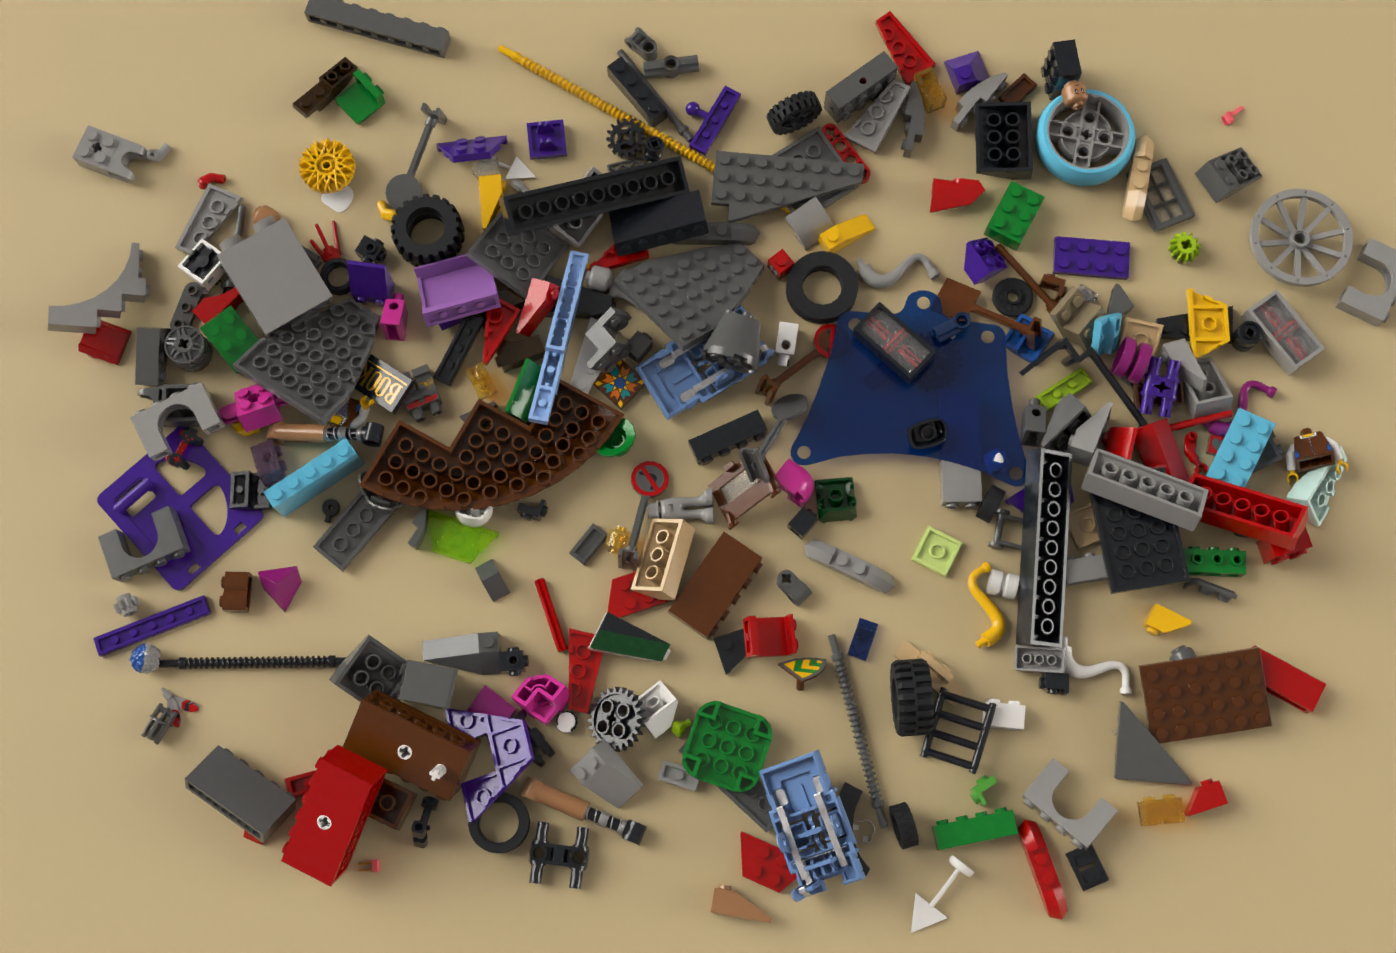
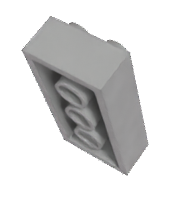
[1014,645,1067,673]

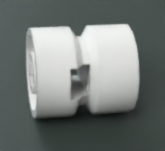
[986,569,1020,600]

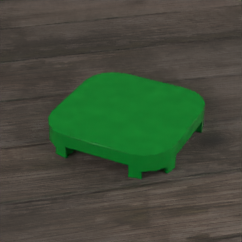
[682,701,773,793]

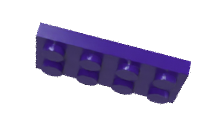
[1052,236,1130,280]

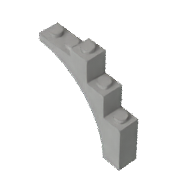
[48,242,150,334]

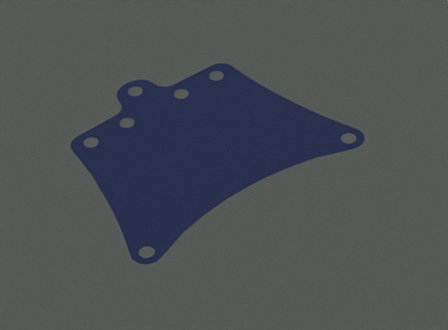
[790,290,1026,487]

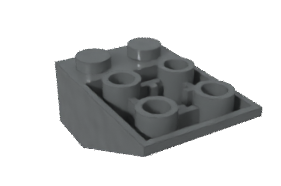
[1195,147,1262,203]

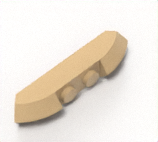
[1122,134,1154,221]

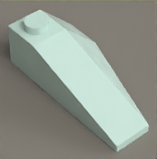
[1286,445,1347,527]

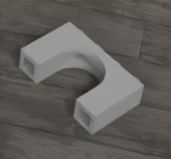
[1335,238,1396,327]
[130,382,225,462]
[1022,758,1118,850]

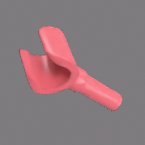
[1221,106,1244,126]

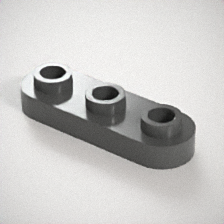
[170,282,203,330]

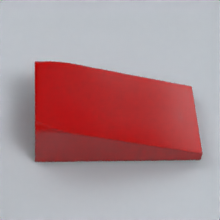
[284,770,316,798]

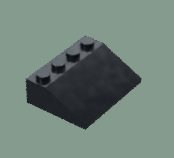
[975,101,1033,180]

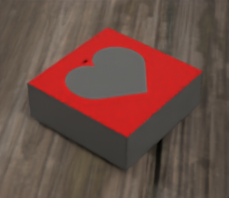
[1206,434,1224,456]

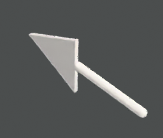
[486,156,536,180]

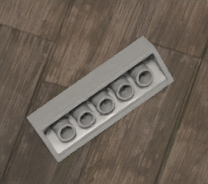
[1081,448,1209,532]

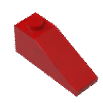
[516,278,560,337]

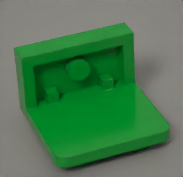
[335,69,386,125]

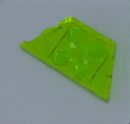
[428,510,499,564]

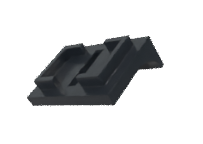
[1065,844,1109,891]

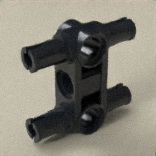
[529,821,589,889]

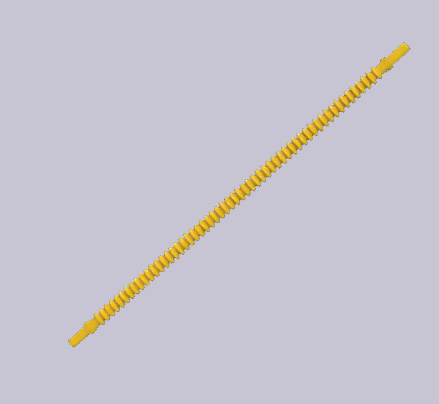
[498,45,796,214]

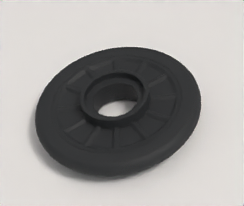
[992,278,1033,317]

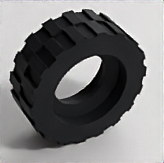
[889,802,919,849]

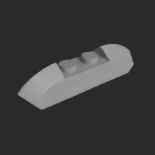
[805,539,895,594]

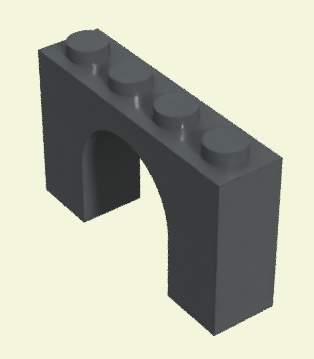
[98,506,191,583]

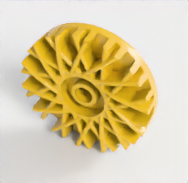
[299,138,356,194]

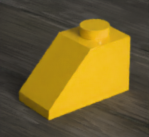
[1142,603,1192,636]

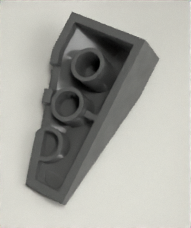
[422,631,501,675]

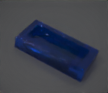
[847,618,878,661]

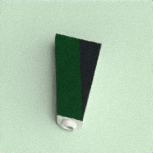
[588,612,671,663]

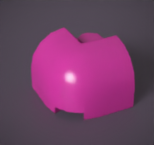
[776,458,813,508]
[511,673,569,726]

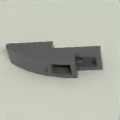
[901,81,925,158]

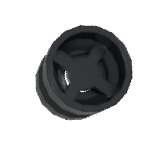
[644,136,664,162]

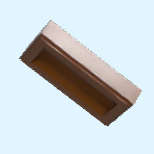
[998,73,1037,102]

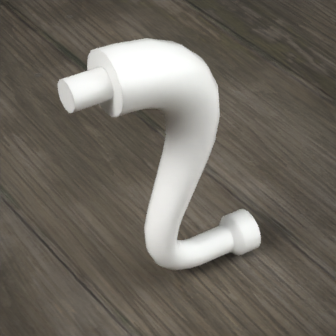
[1062,637,1132,695]

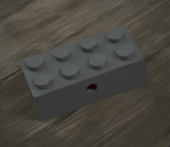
[823,51,898,123]

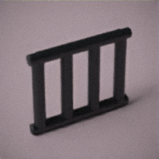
[920,687,997,774]

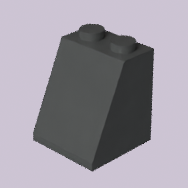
[395,660,458,710]

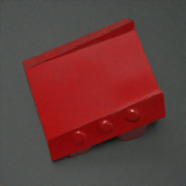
[78,320,131,365]

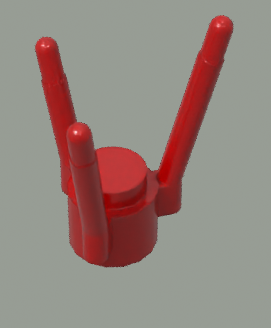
[310,221,343,263]

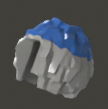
[129,642,160,674]

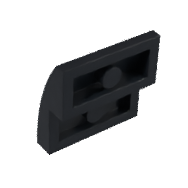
[229,470,274,511]

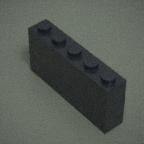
[609,190,709,257]

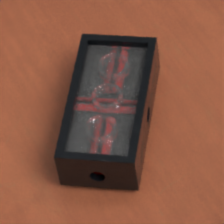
[853,302,936,385]

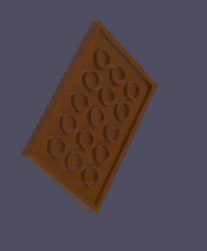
[1139,647,1272,744]

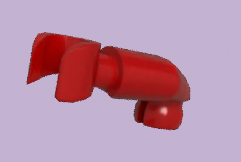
[1184,431,1208,474]

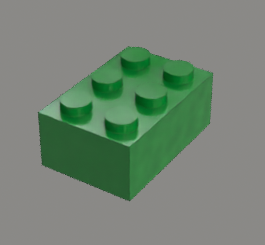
[983,181,1045,251]
[200,305,258,374]

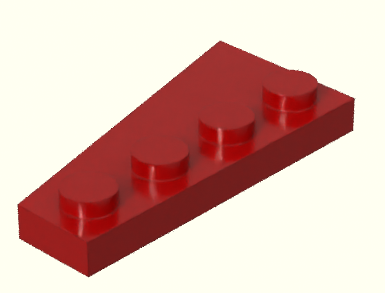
[875,11,936,86]

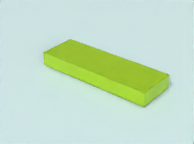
[1035,367,1093,413]

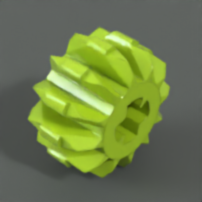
[1168,231,1201,264]

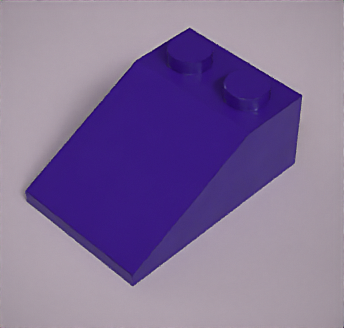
[347,260,395,306]

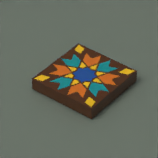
[593,359,645,410]

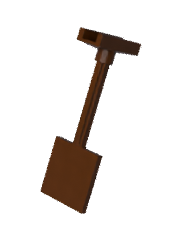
[930,278,1043,350]

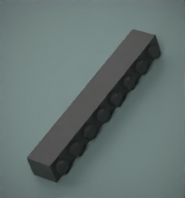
[304,0,451,58]

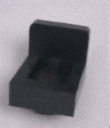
[517,499,548,521]

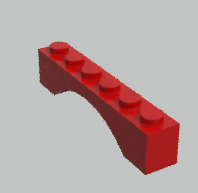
[192,287,244,324]

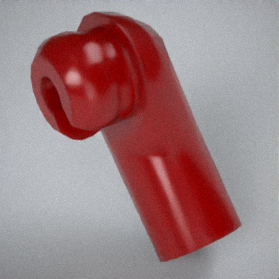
[198,173,226,190]

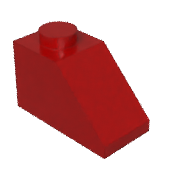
[1184,778,1228,817]

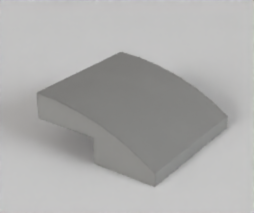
[785,196,834,250]

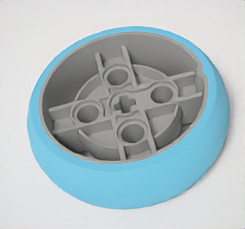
[1035,89,1135,186]

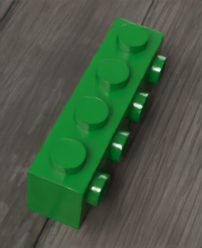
[1183,546,1246,577]

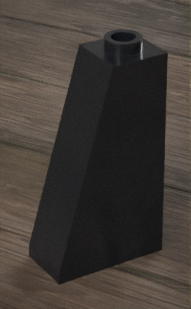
[545,276,616,319]

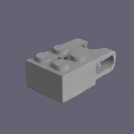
[72,125,147,184]

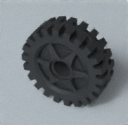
[766,91,823,135]

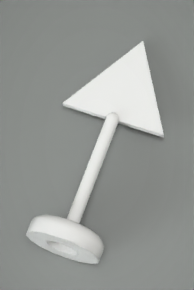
[911,855,974,933]

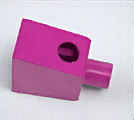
[380,293,408,341]

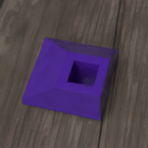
[964,237,1008,285]

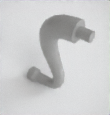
[856,253,940,289]

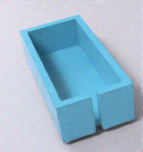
[1206,408,1276,488]

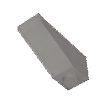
[1160,338,1207,393]

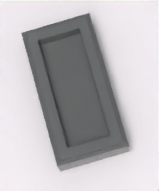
[569,523,609,566]

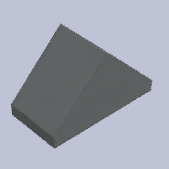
[1106,283,1134,316]
[475,559,510,602]

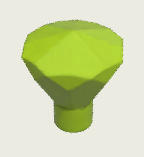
[670,718,692,738]

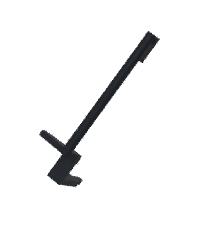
[1019,338,1148,428]

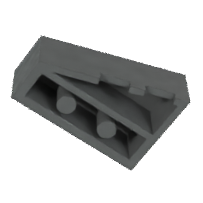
[135,327,171,386]

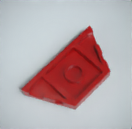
[607,571,678,618]
[740,831,797,893]

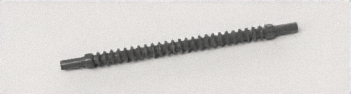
[828,634,888,828]

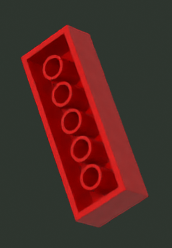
[1189,473,1308,551]

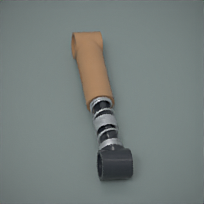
[266,421,385,447]
[520,776,647,846]

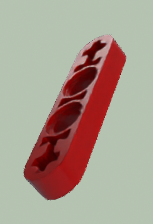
[822,123,871,184]

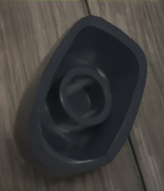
[906,417,948,449]

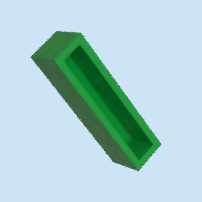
[932,807,1018,850]

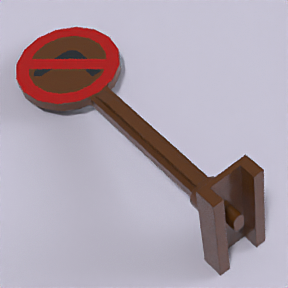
[755,324,851,406]

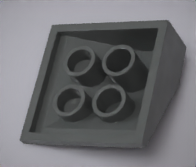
[329,634,406,702]

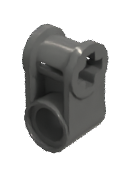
[624,27,658,62]
[776,570,812,607]

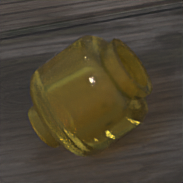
[605,526,631,554]

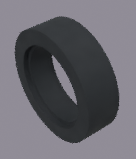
[468,792,530,853]

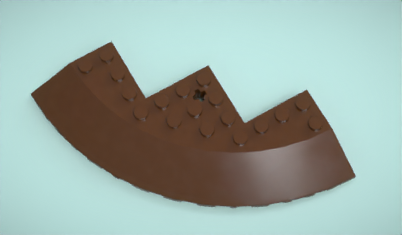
[359,379,625,511]

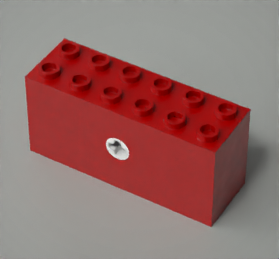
[281,744,387,887]

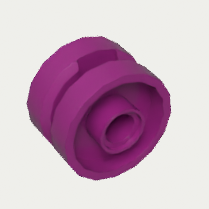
[1111,336,1153,384]

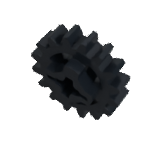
[606,118,647,159]

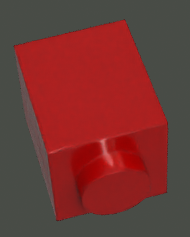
[767,249,794,281]

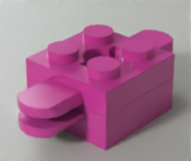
[219,384,288,432]

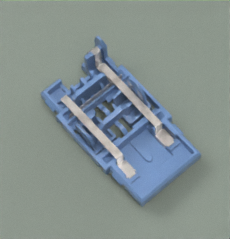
[635,305,775,421]
[759,749,866,902]

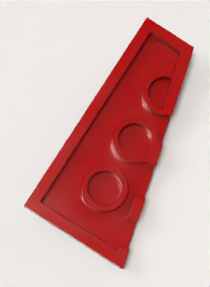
[568,628,603,714]

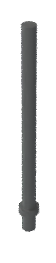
[617,49,694,143]

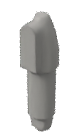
[510,179,530,192]

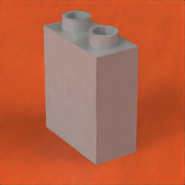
[217,215,333,339]

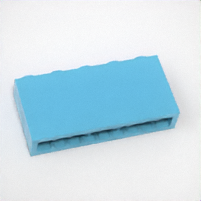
[263,438,365,517]

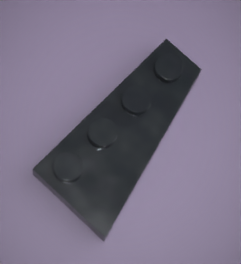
[1156,306,1233,344]

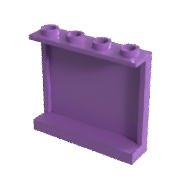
[414,254,501,327]

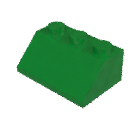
[505,358,541,426]

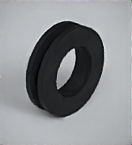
[786,251,858,324]

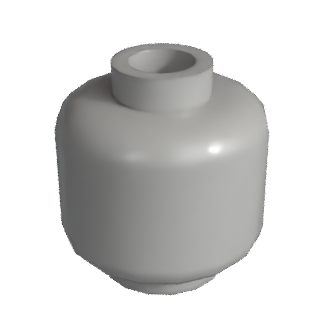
[585,266,614,292]

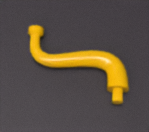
[968,561,1006,649]

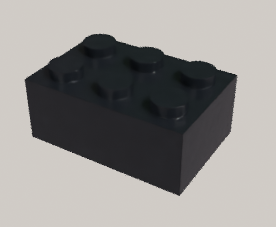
[1041,39,1082,100]

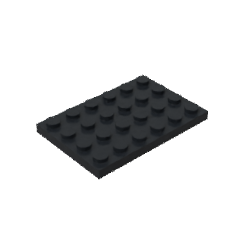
[1089,467,1190,594]

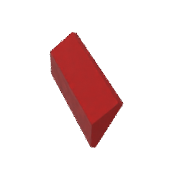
[1135,418,1190,482]

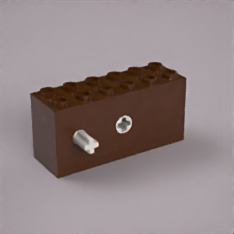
[343,690,481,801]

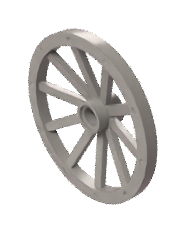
[1249,189,1353,287]

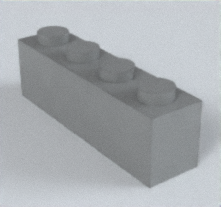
[1066,553,1108,586]

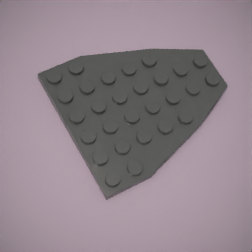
[614,243,764,351]
[233,298,380,426]

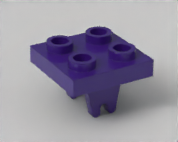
[527,119,567,160]

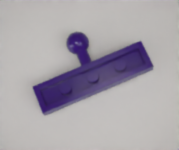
[686,86,741,156]

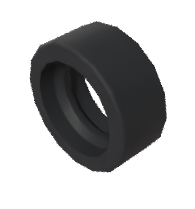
[320,258,350,296]
[976,485,1006,523]

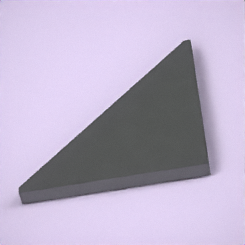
[1114,701,1192,785]

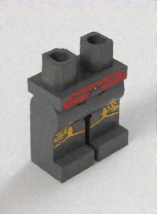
[403,364,443,423]

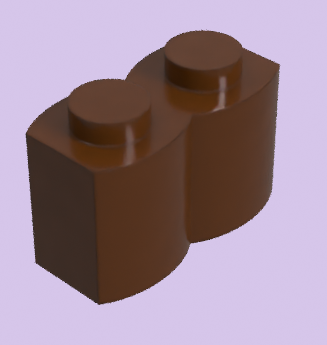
[219,571,252,613]

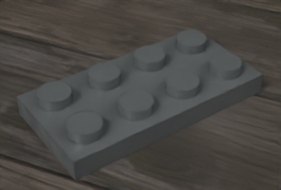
[313,492,394,572]

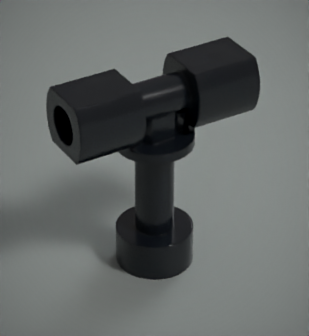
[411,796,439,849]

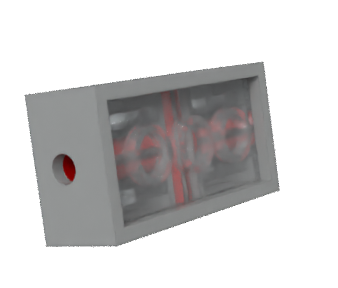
[1241,289,1325,376]

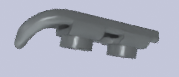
[1183,578,1237,603]

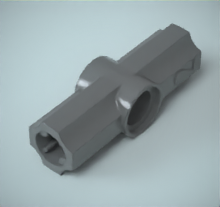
[643,55,699,79]

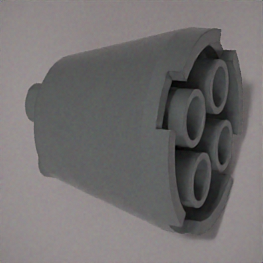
[701,309,760,373]

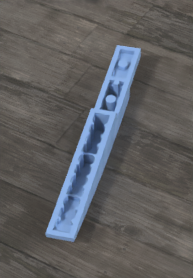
[528,250,589,425]

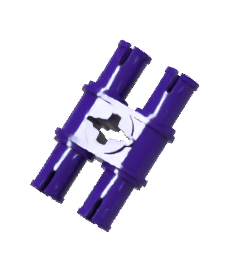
[1139,356,1181,418]

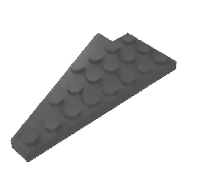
[711,151,864,222]

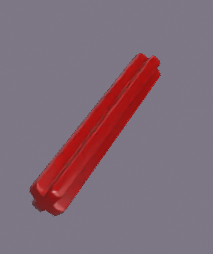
[535,578,568,652]

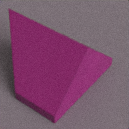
[258,566,302,612]

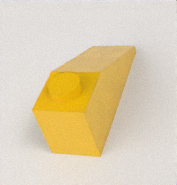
[478,174,507,231]
[818,214,875,253]

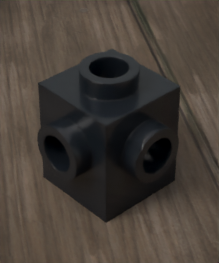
[355,235,387,264]
[499,647,529,676]

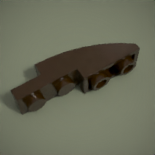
[293,57,358,118]

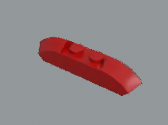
[1017,819,1068,920]

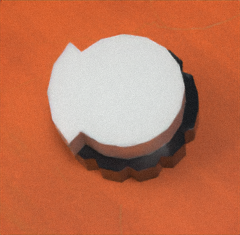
[556,711,578,733]

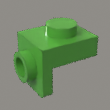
[970,775,997,806]

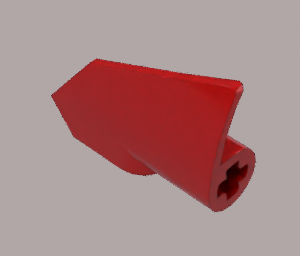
[930,178,985,213]

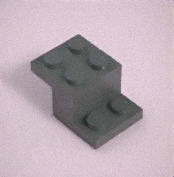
[585,307,633,373]

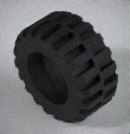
[390,194,465,267]
[890,659,934,737]

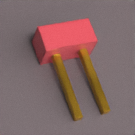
[358,859,380,872]

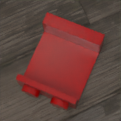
[743,614,799,658]

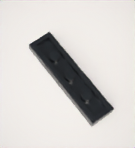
[433,314,485,386]

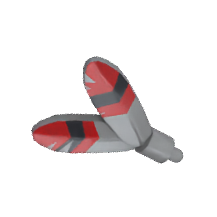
[161,688,199,728]

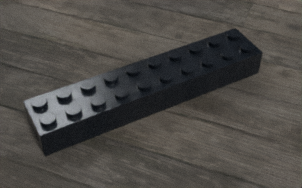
[499,156,690,237]
[1016,448,1073,648]

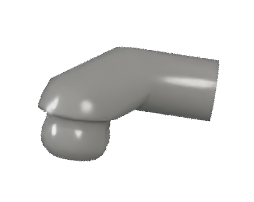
[145,143,172,161]

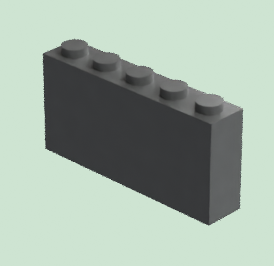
[185,745,296,844]

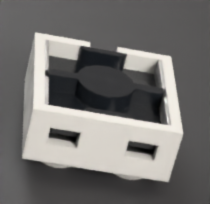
[178,239,225,291]

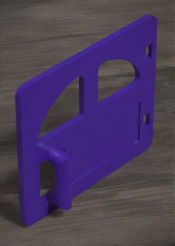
[97,427,264,591]

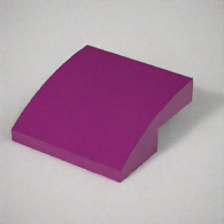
[467,685,517,738]

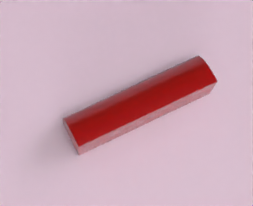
[1252,645,1326,714]

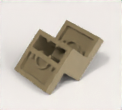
[1050,286,1106,357]

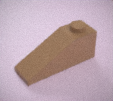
[711,884,771,923]

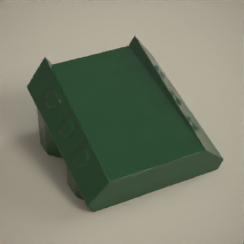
[814,477,857,523]

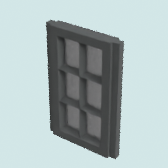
[1126,158,1195,233]

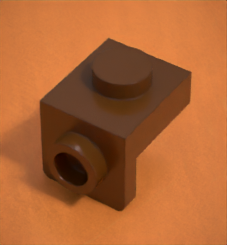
[1039,274,1067,301]

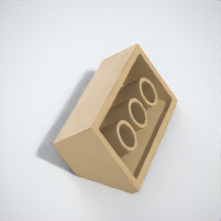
[631,518,695,600]

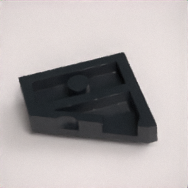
[714,629,746,675]

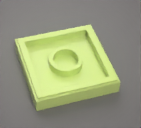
[911,525,963,578]

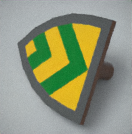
[778,658,826,691]

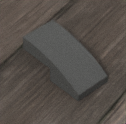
[408,508,429,550]

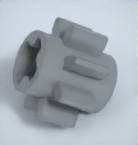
[113,593,141,617]

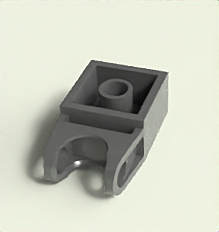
[138,384,201,427]

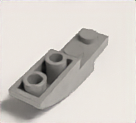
[950,73,1008,131]

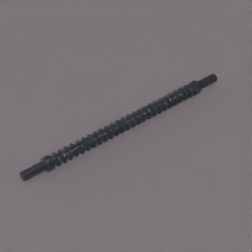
[159,655,346,669]

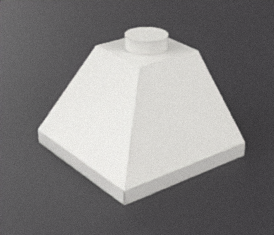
[638,681,678,739]

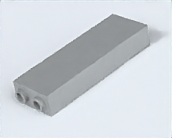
[937,390,982,509]

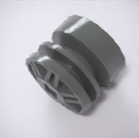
[164,325,213,372]

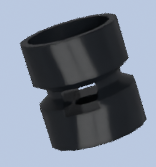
[1231,321,1263,352]

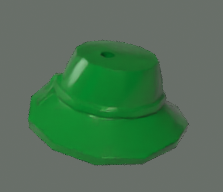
[597,418,636,457]

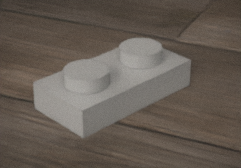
[658,760,699,791]

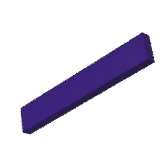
[93,595,212,657]

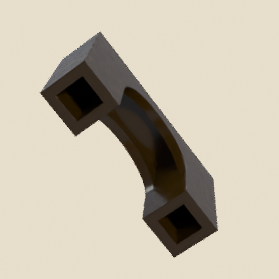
[478,288,545,373]

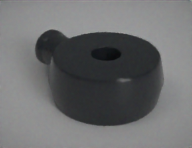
[322,499,340,523]

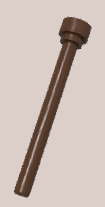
[995,244,1059,314]

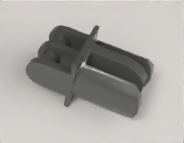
[141,703,178,745]

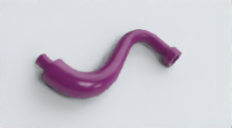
[1202,380,1277,437]

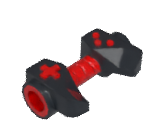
[165,426,204,470]

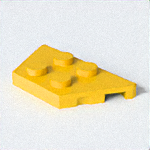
[1186,288,1230,359]

